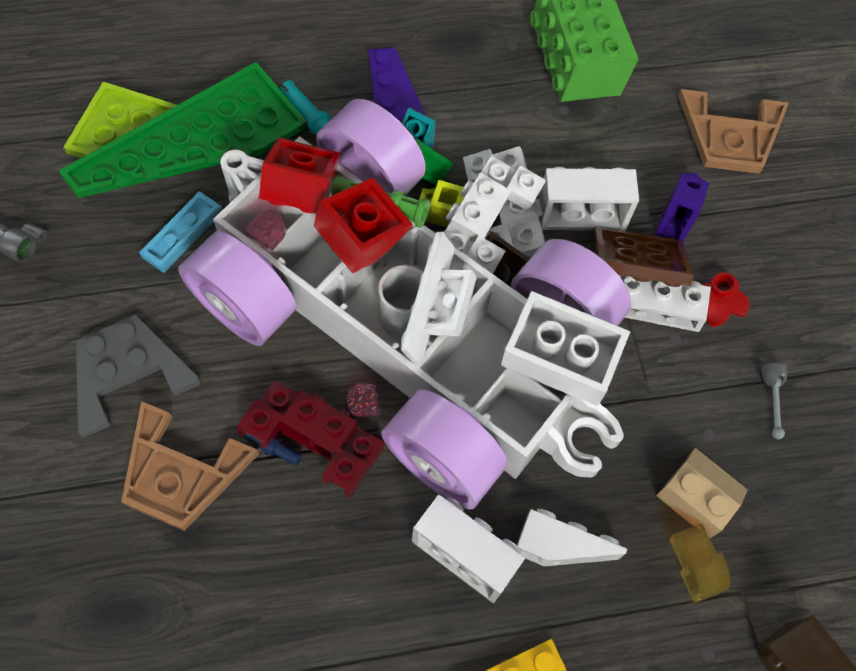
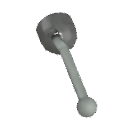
[761,363,788,439]

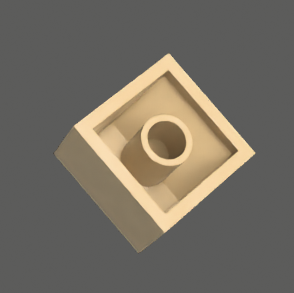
[656,448,748,539]

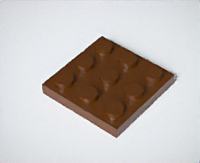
[593,226,694,287]

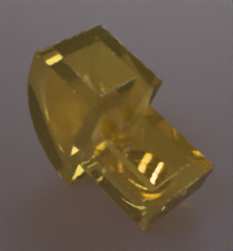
[669,523,730,604]

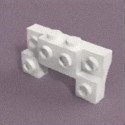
[463,146,545,257]
[444,156,546,274]

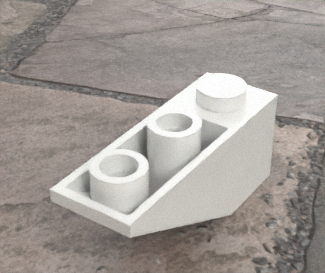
[516,509,627,566]

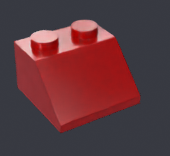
[258,138,340,214]
[313,177,413,274]

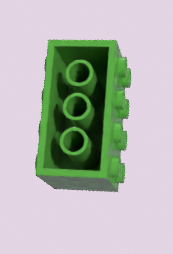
[530,0,639,102]

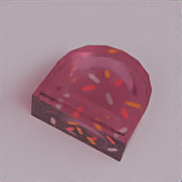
[245,211,286,251]
[346,383,379,417]

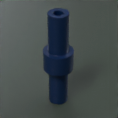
[244,434,303,466]

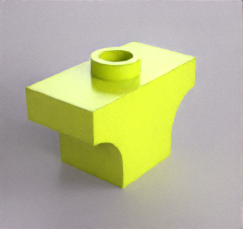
[419,180,464,227]

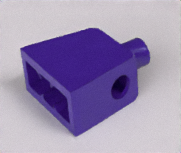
[655,173,709,242]

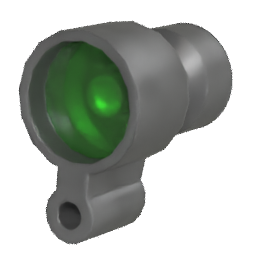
[0,223,47,263]

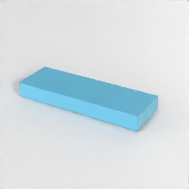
[139,191,222,273]

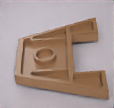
[678,89,789,174]
[121,401,260,531]

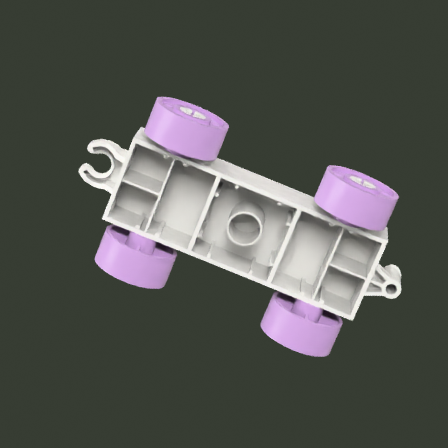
[178,99,631,509]

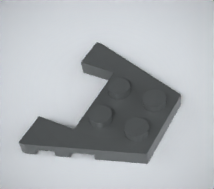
[76,315,201,438]

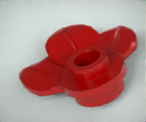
[701,273,750,327]

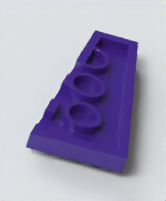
[368,48,425,123]

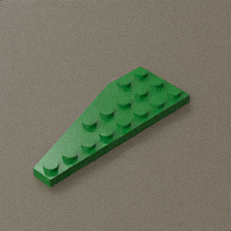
[59,62,307,198]

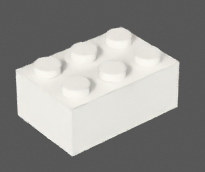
[539,167,639,231]
[501,291,630,406]
[412,495,525,603]

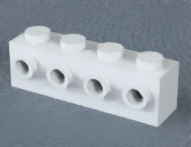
[619,275,711,332]

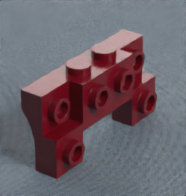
[237,381,385,498]

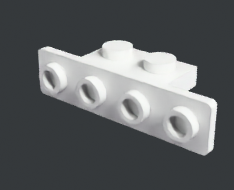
[401,232,477,364]

